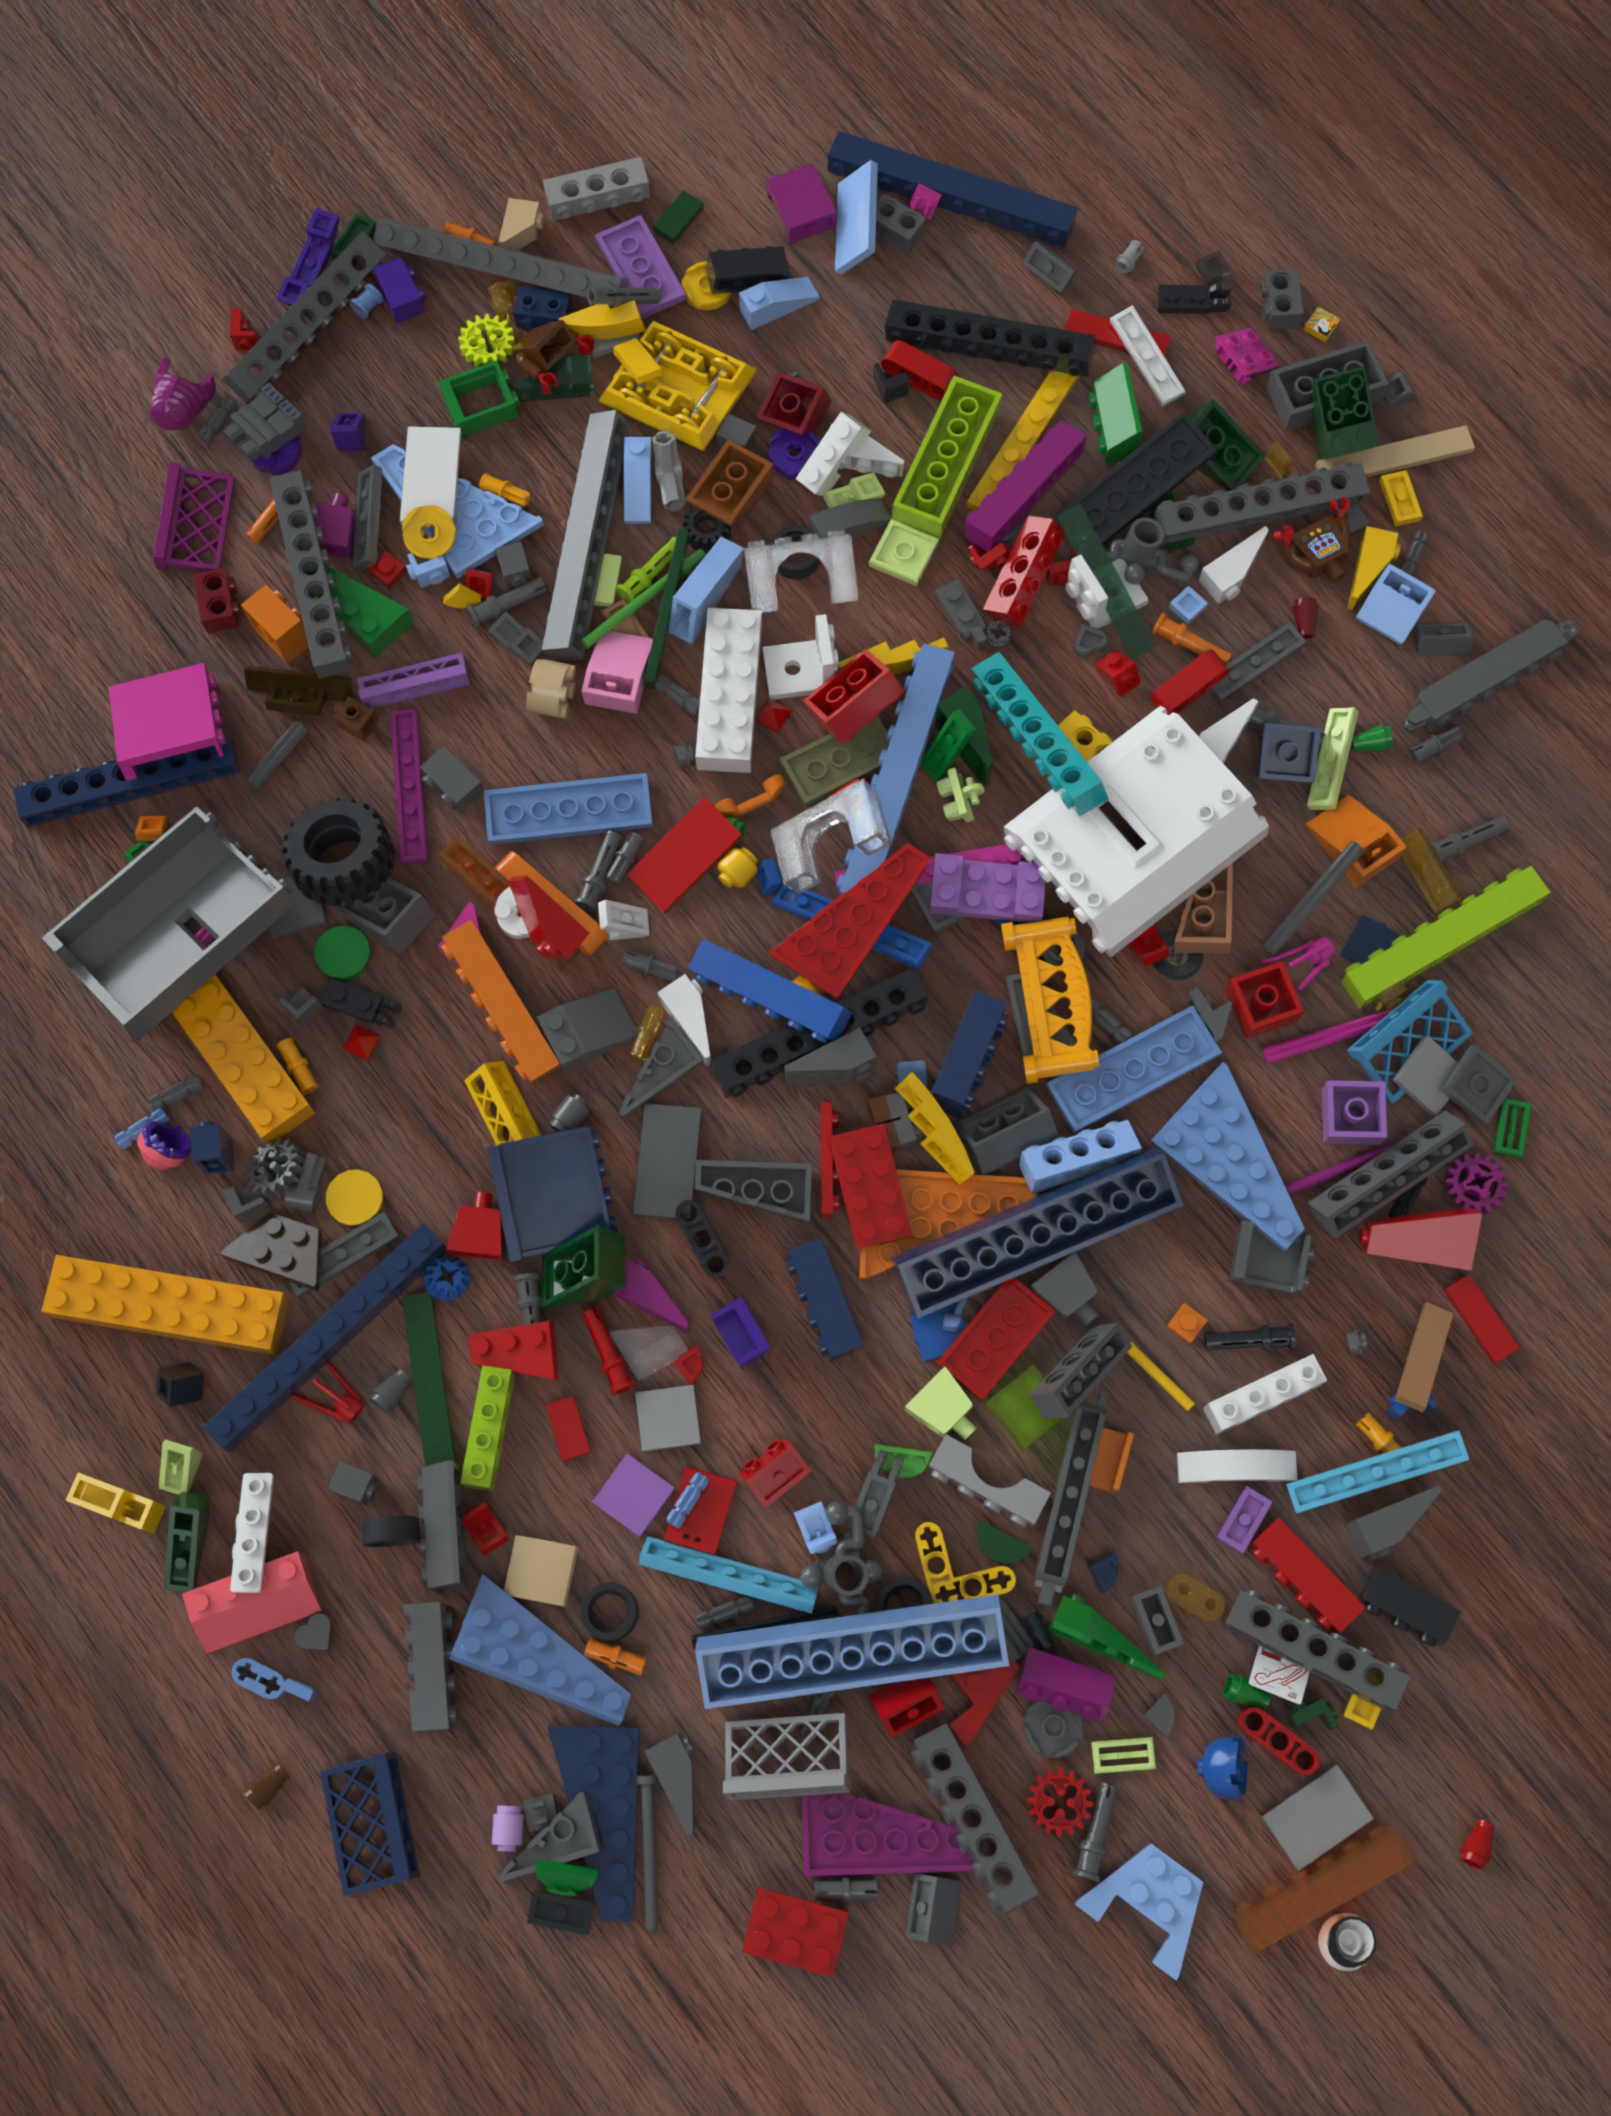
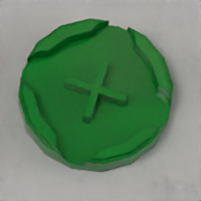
[314,925,372,981]

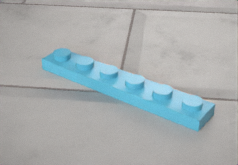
[1286,1430,1470,1513]
[638,1536,819,1614]

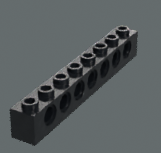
[885,299,1095,377]
[710,967,928,1098]

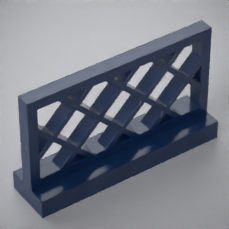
[320,1752,420,1896]

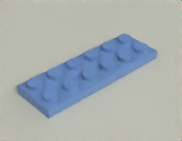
[484,773,653,845]
[1046,1005,1222,1134]

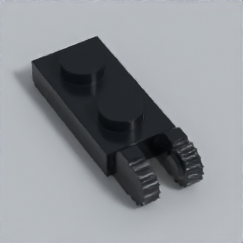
[1157,284,1231,314]
[320,978,402,1028]

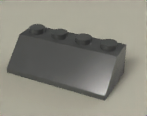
[417,1460,468,1591]

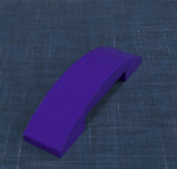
[276,208,340,306]

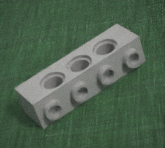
[543,157,650,221]

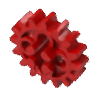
[1025,1767,1093,1837]

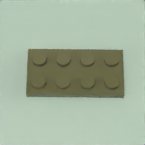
[779,715,890,807]

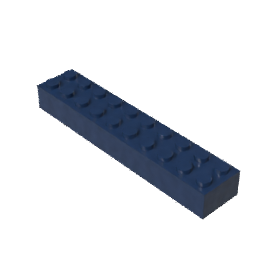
[891,1147,1184,1318]

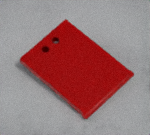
[664,1466,738,1555]

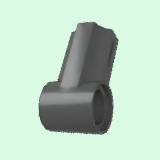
[284,1153,327,1213]

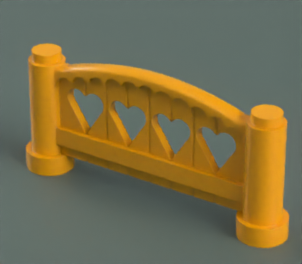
[1001,916,1100,1084]

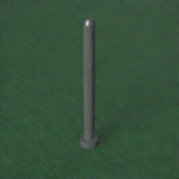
[637,1775,658,1931]

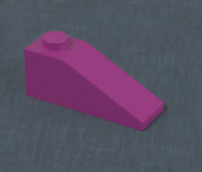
[612,1258,690,1333]

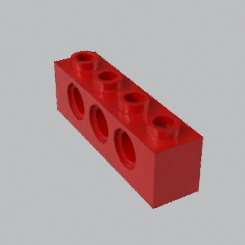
[983,515,1066,627]

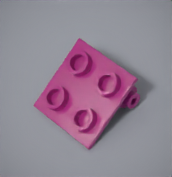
[1214,328,1280,385]

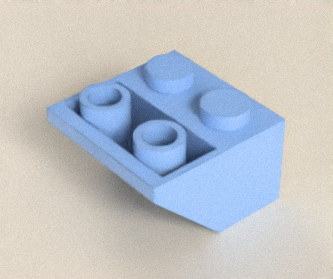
[1355,563,1436,646]

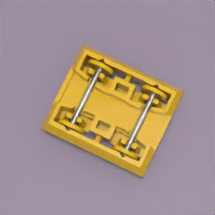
[599,321,757,451]

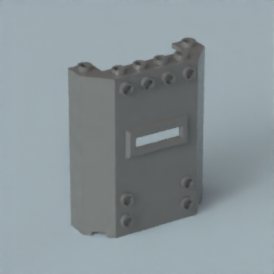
[42,806,296,1041]

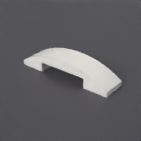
[1177,1450,1298,1483]

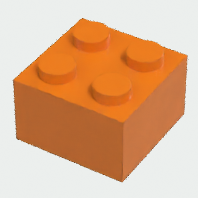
[241,585,309,664]

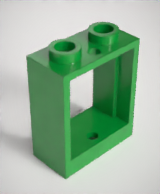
[438,361,520,437]

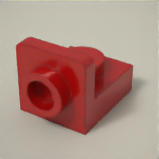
[230,308,259,351]

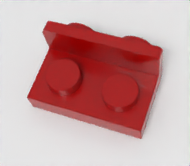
[738,1438,812,1509]

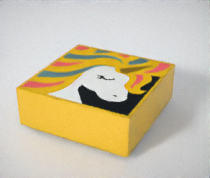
[1304,307,1340,343]

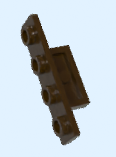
[244,666,354,716]

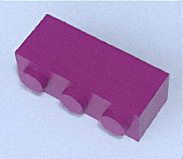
[1015,1647,1117,1723]

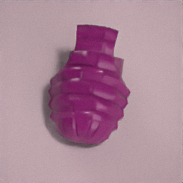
[150,358,216,431]

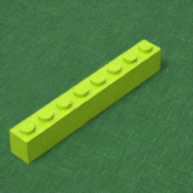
[1341,866,1551,1010]

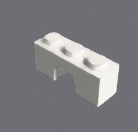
[796,412,871,496]

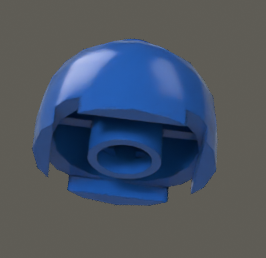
[1197,1736,1248,1801]

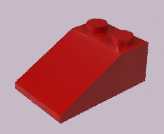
[508,875,590,960]

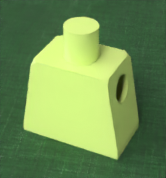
[905,1367,977,1440]

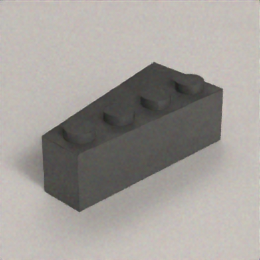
[695,1160,812,1224]
[403,1601,458,1732]

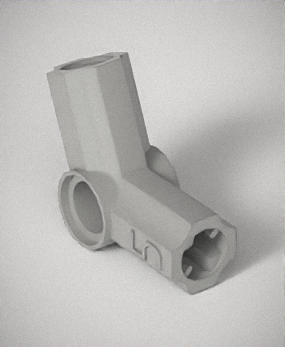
[652,431,686,511]

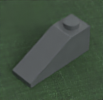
[645,1733,695,1837]

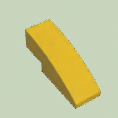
[559,300,646,340]
[65,1473,166,1534]

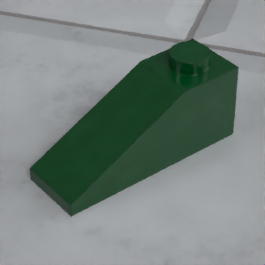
[164,1492,211,1592]

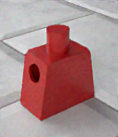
[446,1192,505,1261]

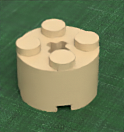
[526,659,576,719]

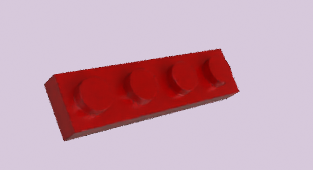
[821,1102,839,1220]

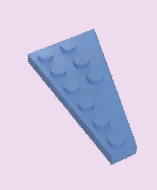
[449,1574,631,1726]

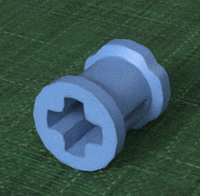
[349,284,384,319]

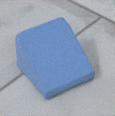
[897,1060,928,1089]

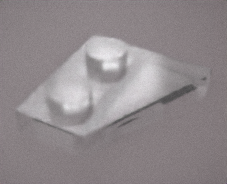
[610,1325,688,1382]

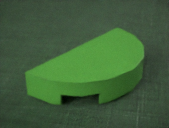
[874,1444,933,1479]

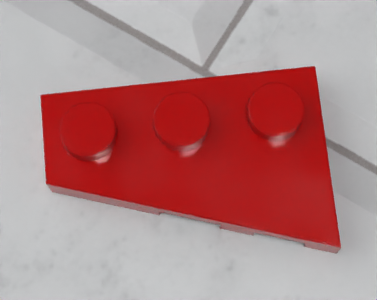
[468,1321,559,1380]

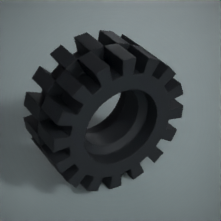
[683,505,731,552]

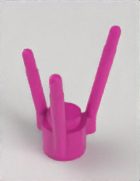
[1261,936,1335,991]

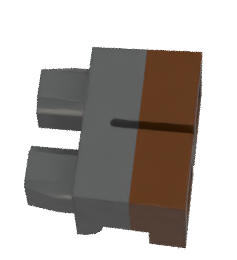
[868,1093,927,1154]

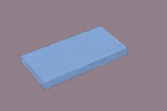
[835,160,878,275]

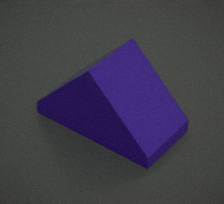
[330,413,365,451]

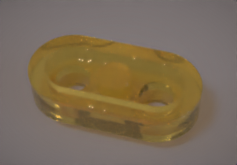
[1166,1574,1225,1621]

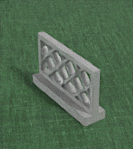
[723,1713,850,1801]

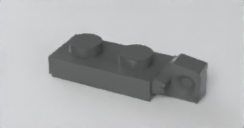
[934,579,987,650]

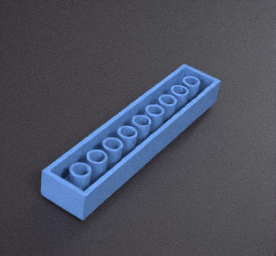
[695,1595,1009,1709]

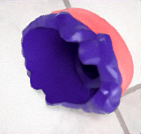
[137,1121,191,1170]

